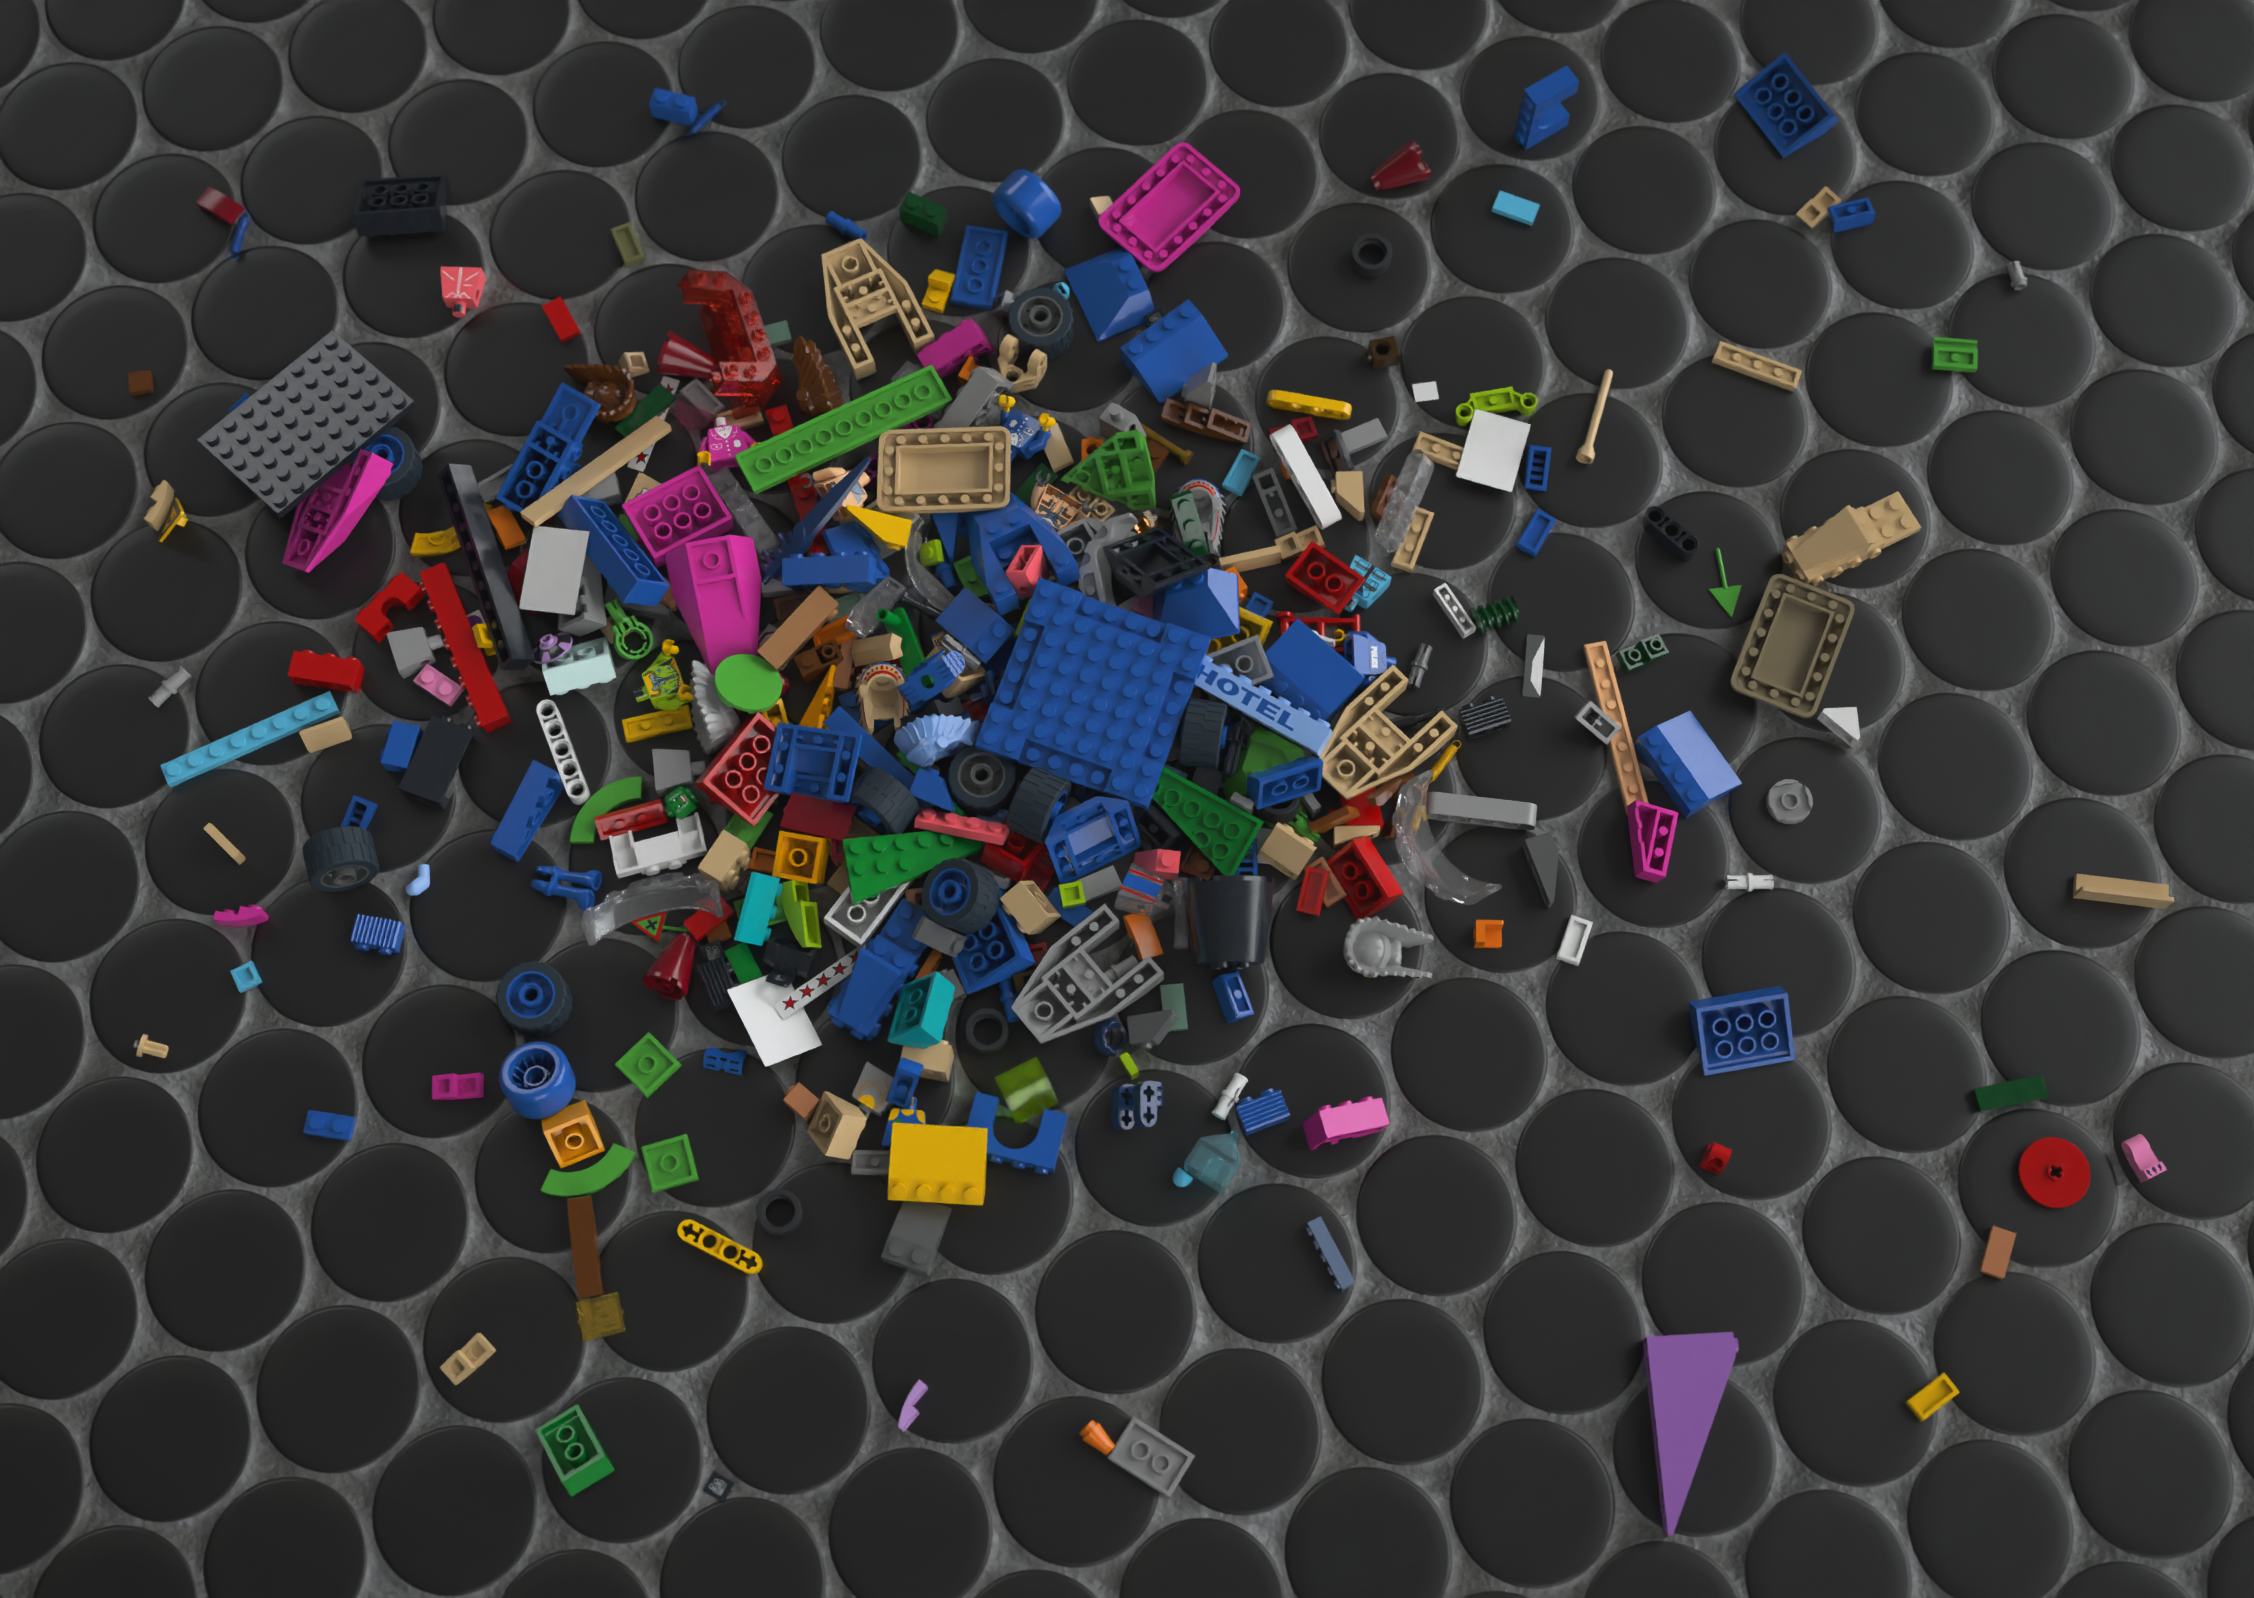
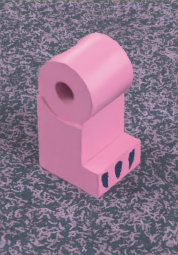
[2121,1134,2167,1183]

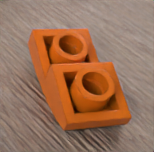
[486,506,526,550]
[1123,910,1163,960]

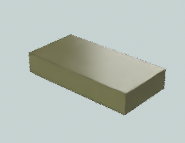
[610,222,646,268]

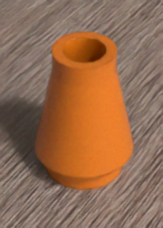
[1079,1420,1115,1456]

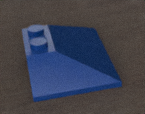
[1064,247,1155,343]
[1152,568,1240,639]
[764,722,863,803]
[1045,796,1142,885]

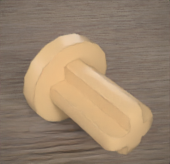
[133,1034,169,1058]

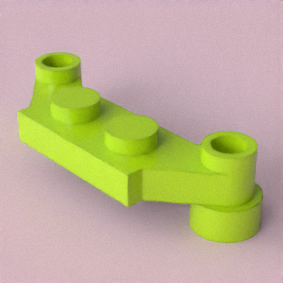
[1455,387,1538,426]

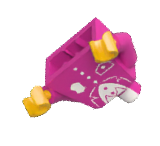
[697,417,760,471]

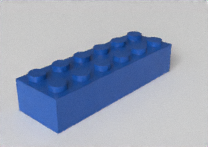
[558,495,670,606]

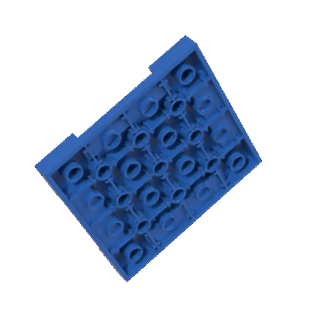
[975,578,1211,810]

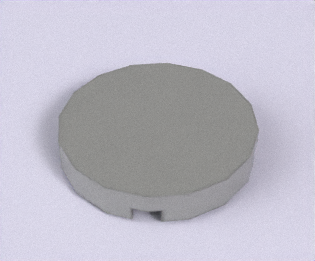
[1766,779,1813,824]

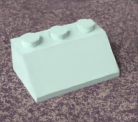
[542,636,616,695]

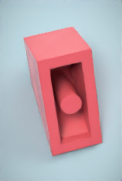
[1132,849,1181,881]

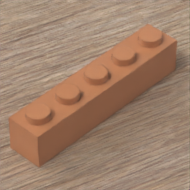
[834,623,863,693]

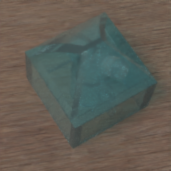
[1184,1130,1240,1196]

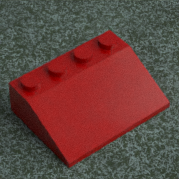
[694,712,779,826]

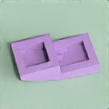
[898,1380,928,1432]

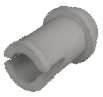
[2006,261,2028,290]

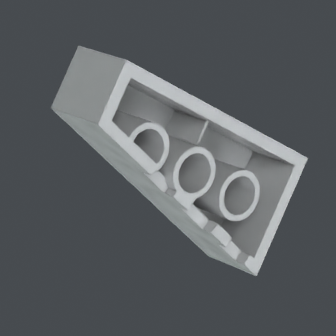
[933,366,1014,428]

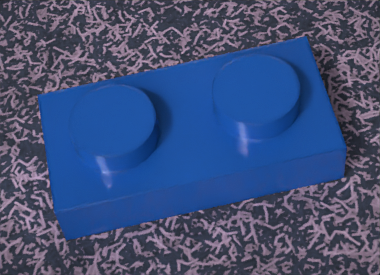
[303,1110,357,1142]

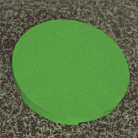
[713,654,782,714]

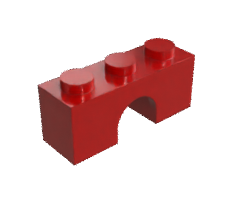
[354,572,425,643]

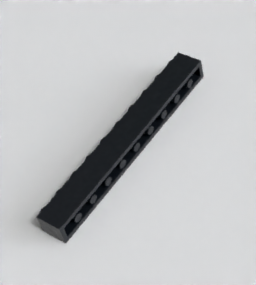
[437,464,535,670]

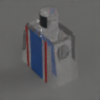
[1114,863,1173,917]

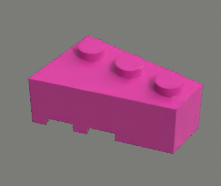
[916,318,996,379]

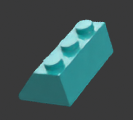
[734,871,783,946]
[888,971,955,1049]

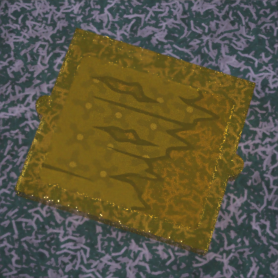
[576,1292,626,1342]

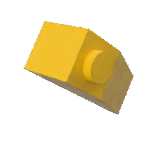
[844,504,912,551]

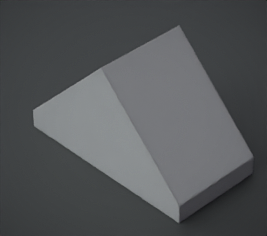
[1574,700,1622,745]

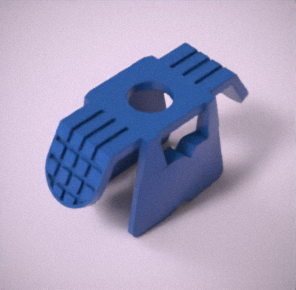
[896,650,965,705]

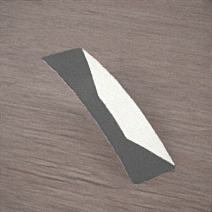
[1522,634,1545,698]

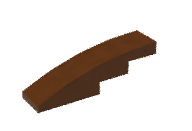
[1159,398,1252,444]
[567,1195,603,1298]

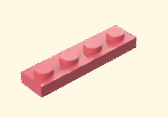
[914,808,1009,845]

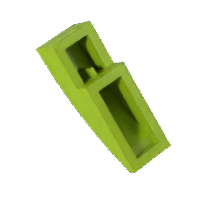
[780,880,822,948]

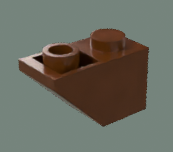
[794,639,844,685]

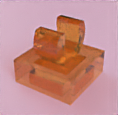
[1135,511,1164,533]

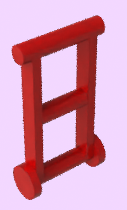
[1276,611,1361,655]

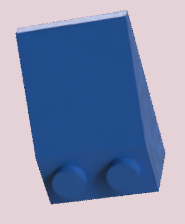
[935,587,1016,665]

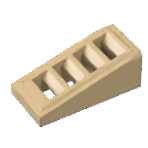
[1333,825,1380,849]

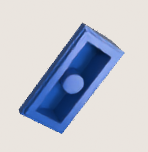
[1827,197,1876,233]
[1212,972,1255,1023]

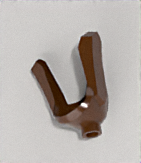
[1367,772,1422,839]

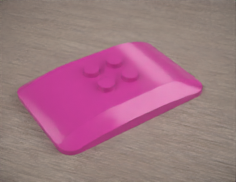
[1099,142,1240,272]

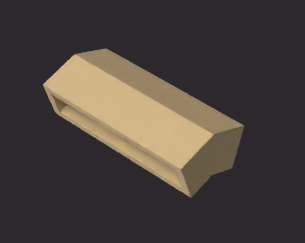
[851,633,903,667]

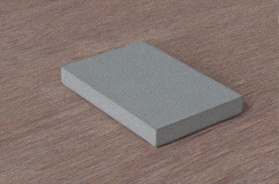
[1107,1416,1195,1498]

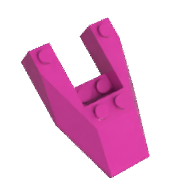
[282,450,393,573]

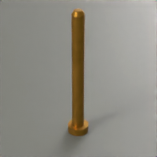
[1140,423,1193,465]

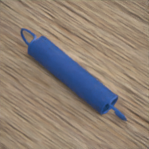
[686,100,726,136]
[228,211,250,260]

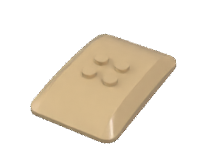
[877,426,1011,513]

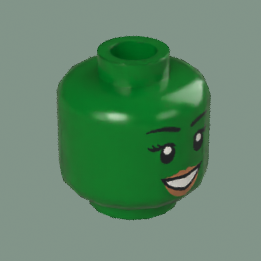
[663,786,699,820]

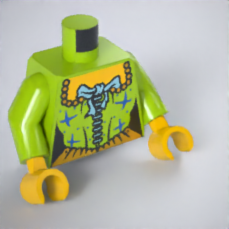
[633,639,694,711]

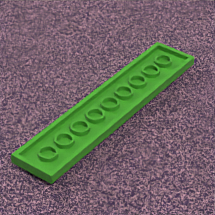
[734,365,952,495]

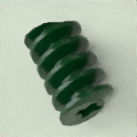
[1469,595,1519,634]

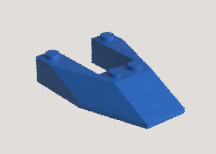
[966,492,1081,616]

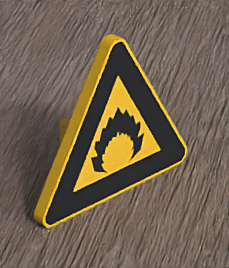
[158,498,188,542]

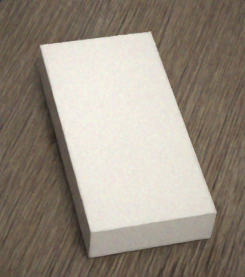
[1556,915,1593,966]

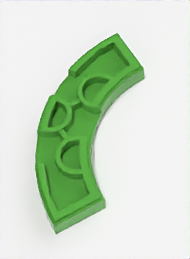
[570,776,643,844]
[541,1143,636,1197]

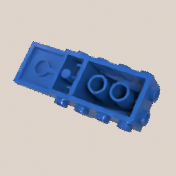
[496,382,601,517]
[827,898,930,1041]

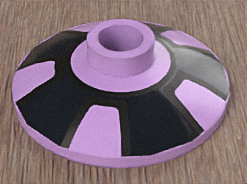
[532,631,573,664]

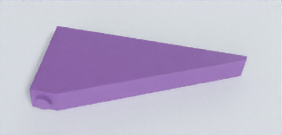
[1643,1332,1739,1537]

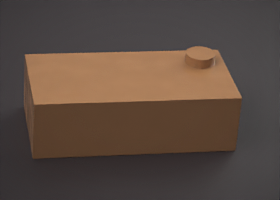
[757,586,839,672]

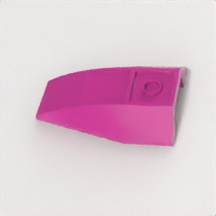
[665,535,762,675]

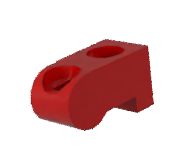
[1699,1142,1732,1175]

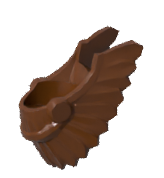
[792,336,844,419]
[549,363,636,424]

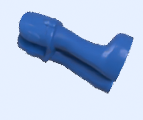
[531,866,602,912]

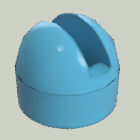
[1053,282,1070,300]
[1173,1167,1193,1187]

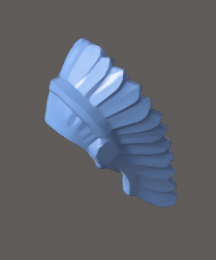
[894,713,984,769]

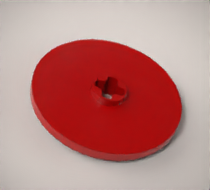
[2018,1137,2091,1208]

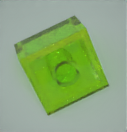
[995,1057,1058,1124]

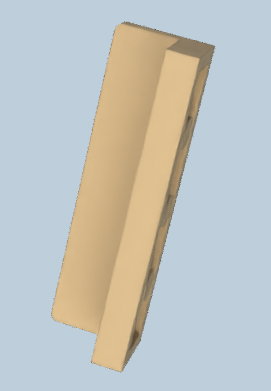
[2073,874,2174,909]

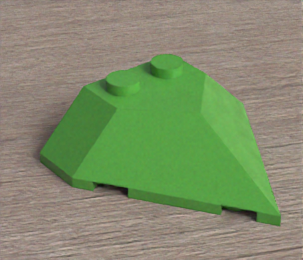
[1061,430,1156,510]
[1223,718,1306,803]

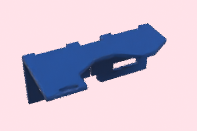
[703,1048,748,1075]

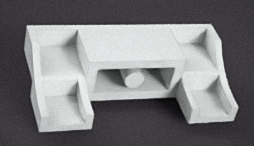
[609,812,708,878]

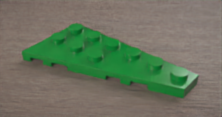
[1153,767,1264,875]
[842,831,982,906]

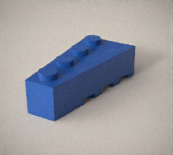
[782,551,876,592]
[490,760,564,862]

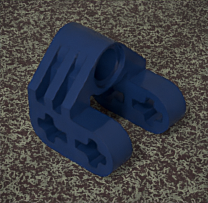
[1111,1081,1163,1131]

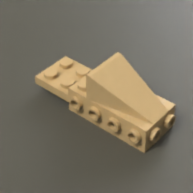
[1780,491,1921,587]

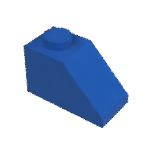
[909,767,956,813]

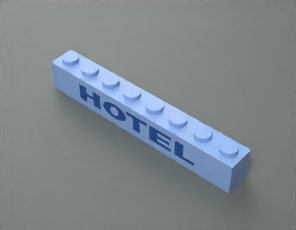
[1194,655,1333,757]

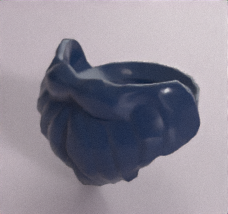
[1092,1017,1128,1057]

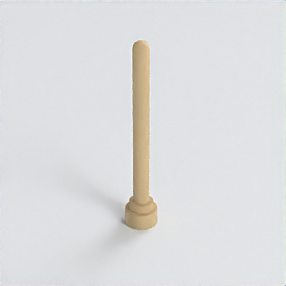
[1576,369,1613,464]

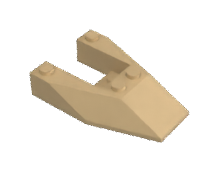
[822,238,935,380]
[1319,665,1458,800]

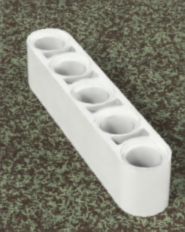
[1270,424,1342,530]
[536,699,590,805]

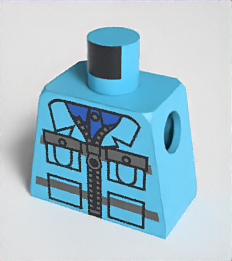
[1343,555,1391,612]

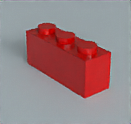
[287,650,365,693]

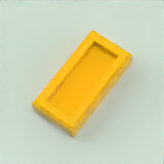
[1906,1373,1960,1422]

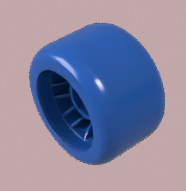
[992,169,1061,239]
[499,1041,576,1119]

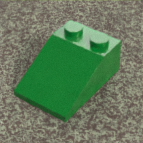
[535,1404,614,1496]

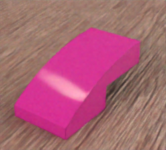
[432,1072,484,1100]

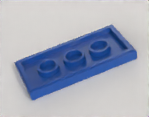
[950,225,1009,311]

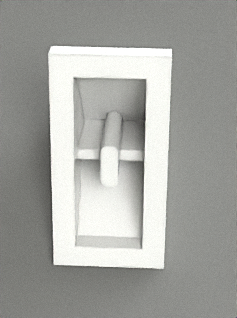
[1817,707,1860,747]

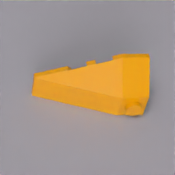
[799,665,837,729]

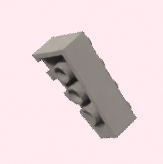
[558,554,607,637]

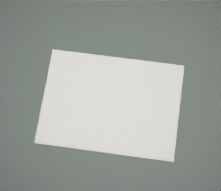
[519,526,589,615]
[727,975,822,1067]

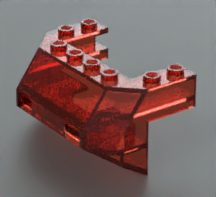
[677,270,783,420]

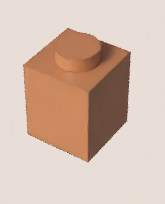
[783,1082,820,1122]

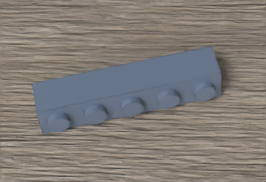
[1306,1216,1356,1292]

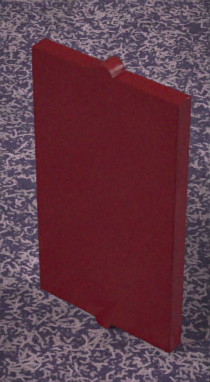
[780,792,856,842]

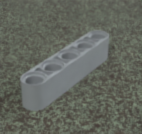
[1424,792,1537,830]

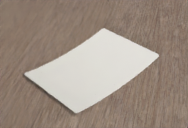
[1456,409,1531,492]

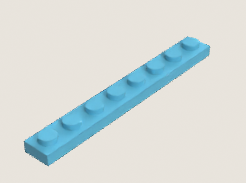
[160,691,340,787]

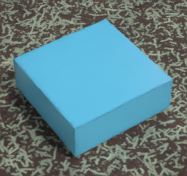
[230,961,263,993]

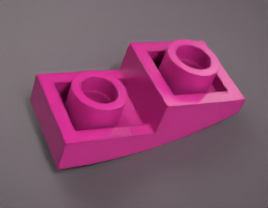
[213,904,269,927]

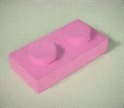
[413,664,464,707]

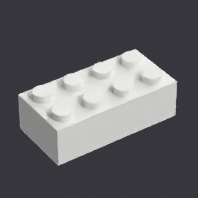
[824,880,914,950]

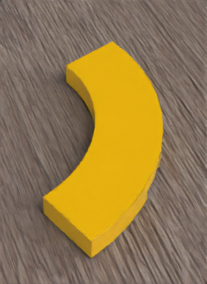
[410,504,493,557]

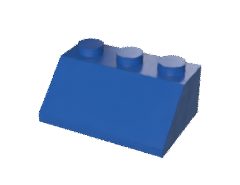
[821,521,892,594]
[1246,756,1324,810]

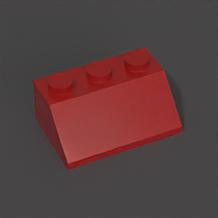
[1326,836,1404,920]

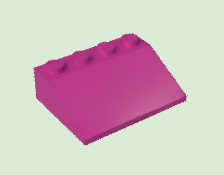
[622,466,734,568]

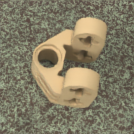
[997,334,1047,393]

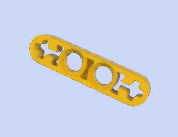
[1266,390,1352,420]
[677,1219,763,1275]

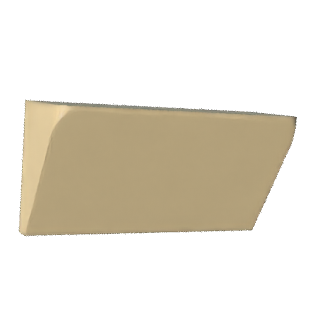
[299,716,352,753]

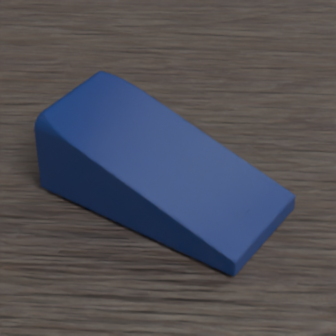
[886,1057,923,1109]

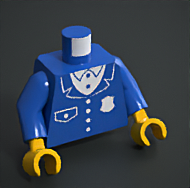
[998,395,1056,461]

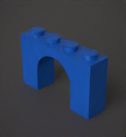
[1514,65,1579,150]
[967,1092,1068,1175]

